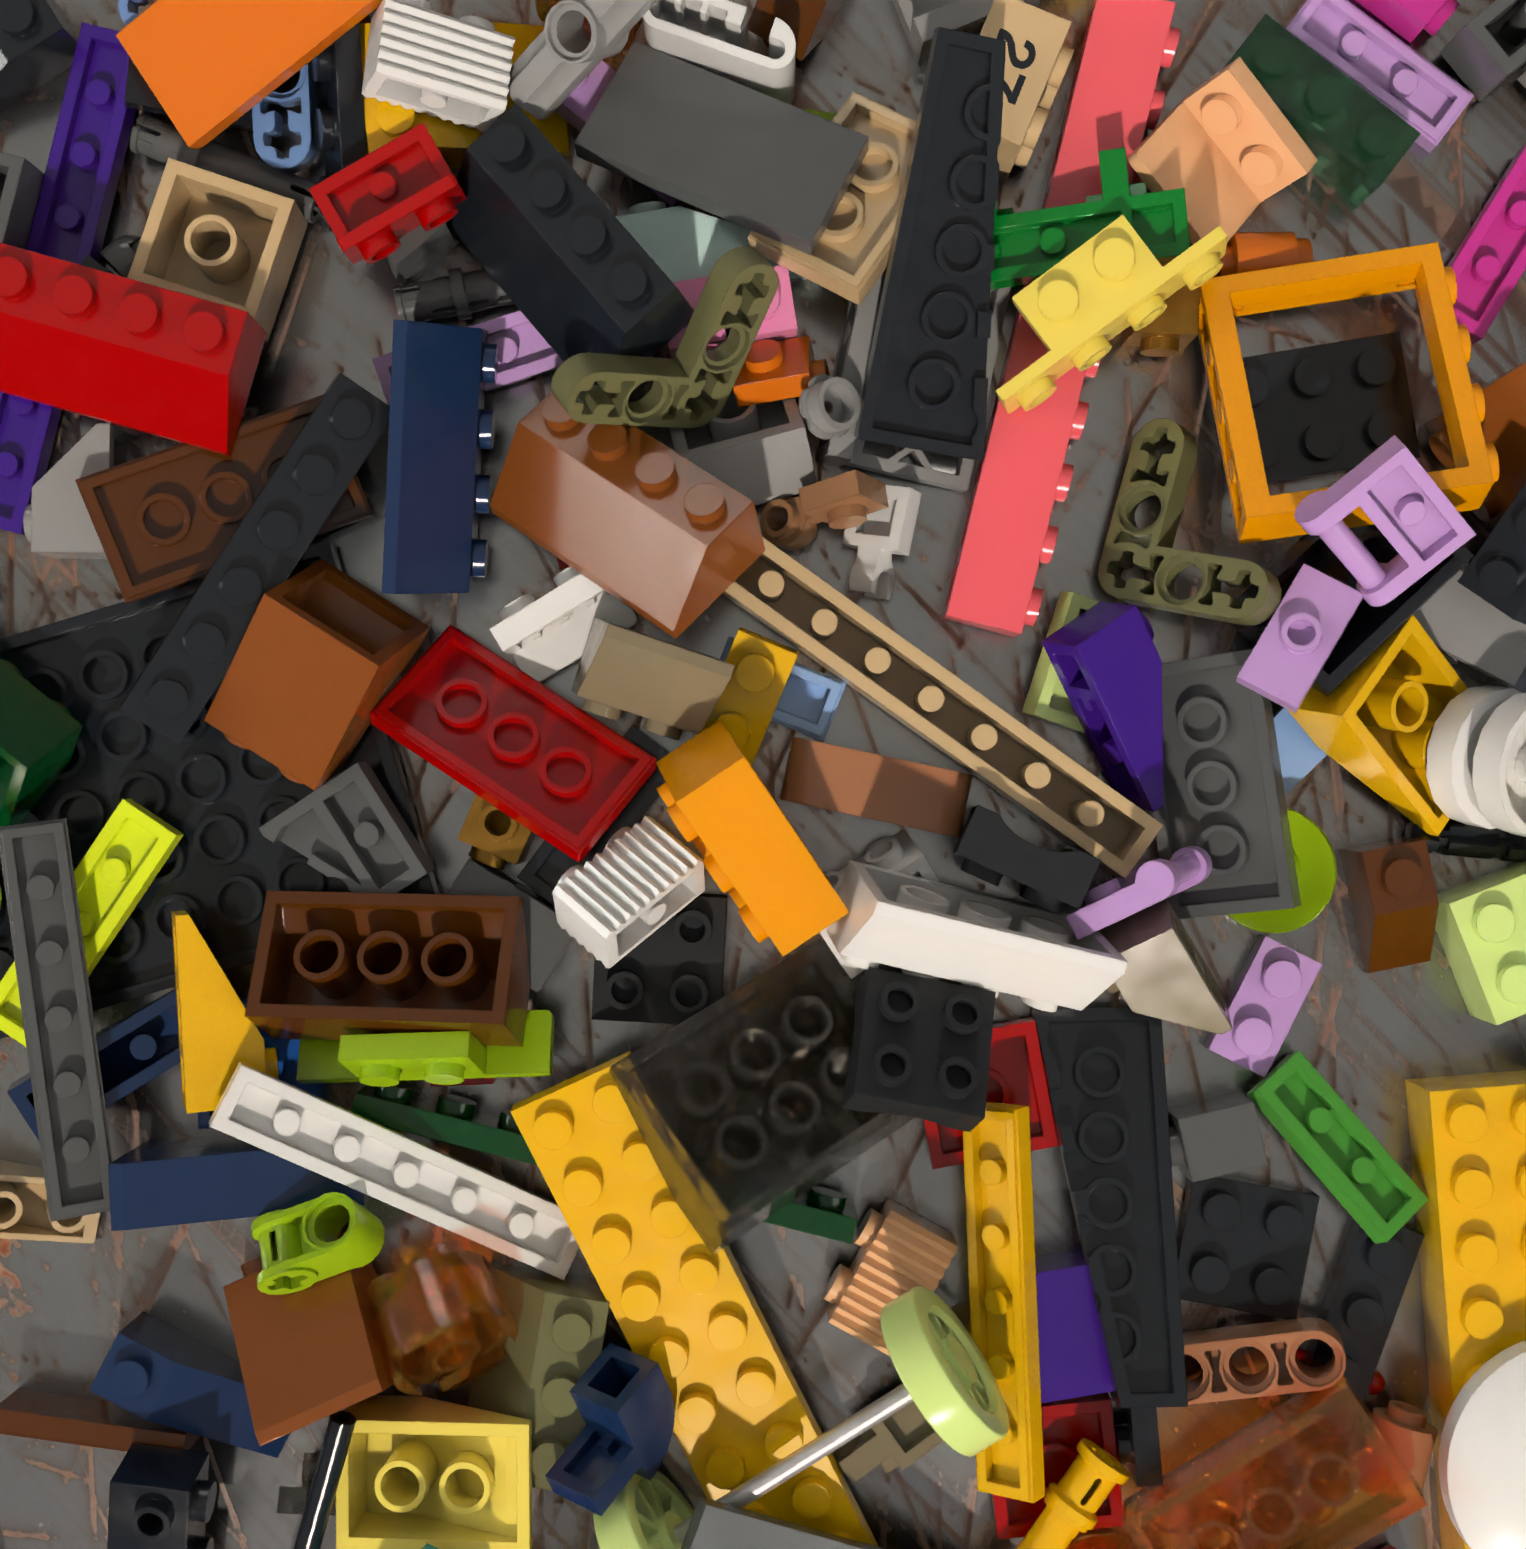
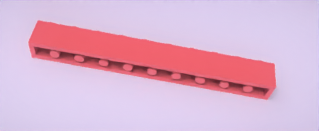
[941,0,1180,638]

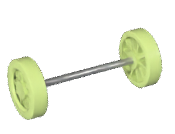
[593,1285,1009,1549]

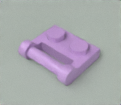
[1294,435,1476,607]
[1066,845,1212,940]

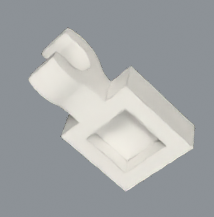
[842,485,922,600]

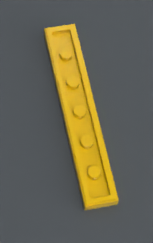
[963,1102,1045,1503]

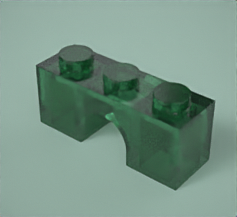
[1225,14,1421,207]

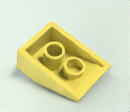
[336,1395,532,1549]

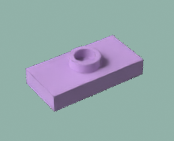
[1236,563,1363,713]

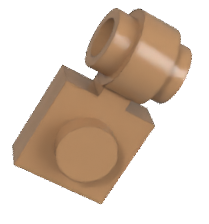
[760,469,889,551]

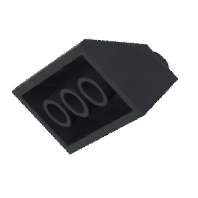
[446,104,694,394]

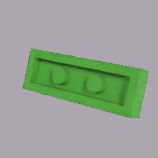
[1247,1050,1429,1244]

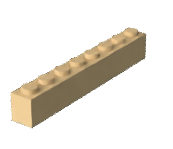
[722,537,1164,879]

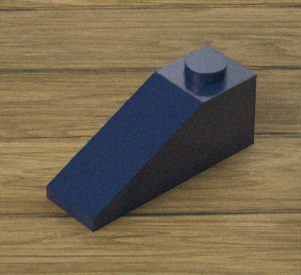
[7,988,180,1141]
[89,1311,291,1458]

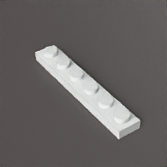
[208,1062,579,1280]

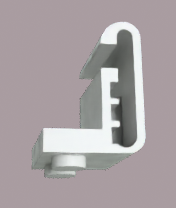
[642,0,796,104]

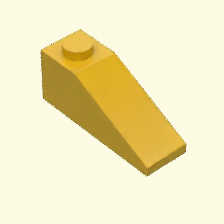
[171,910,278,1114]

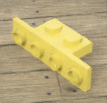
[996,215,1228,414]

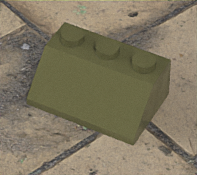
[467,1262,611,1491]

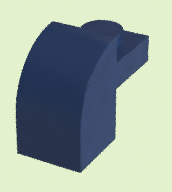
[545,1343,675,1516]

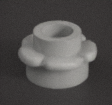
[799,374,861,440]

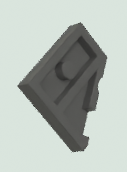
[258,760,435,893]

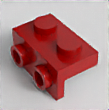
[308,123,467,264]

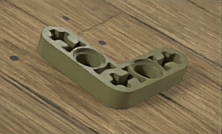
[551,246,779,429]
[1098,418,1282,626]

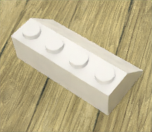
[827,860,1128,1012]

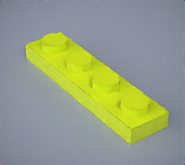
[0,798,184,1047]

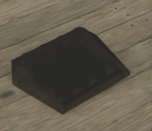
[609,938,916,1255]

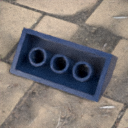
[382,320,498,594]

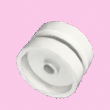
[1426,685,1526,837]

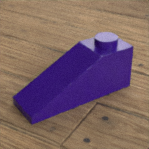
[1041,602,1164,812]

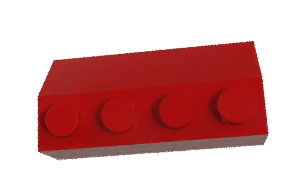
[0,243,267,457]

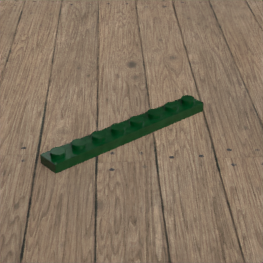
[351,1081,858,1244]

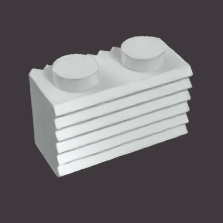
[361,0,515,132]
[552,816,705,968]

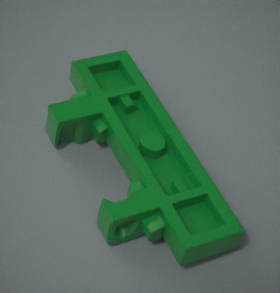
[990,147,1190,290]

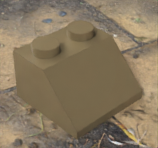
[571,618,735,740]

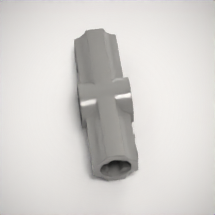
[508,0,658,120]

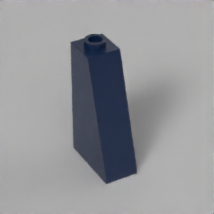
[108,1136,372,1231]

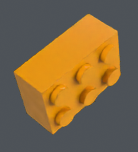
[656,719,849,956]

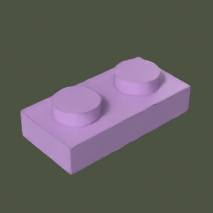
[1203,934,1323,1078]

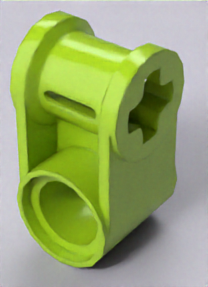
[251,1192,385,1295]

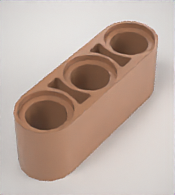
[780,737,973,838]
[1183,1317,1346,1405]

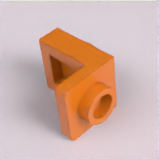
[733,335,830,407]

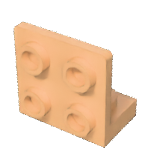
[1128,56,1318,245]

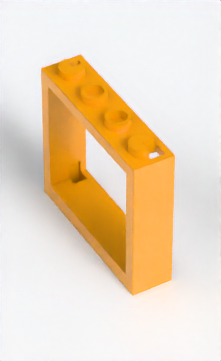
[1198,242,1500,544]

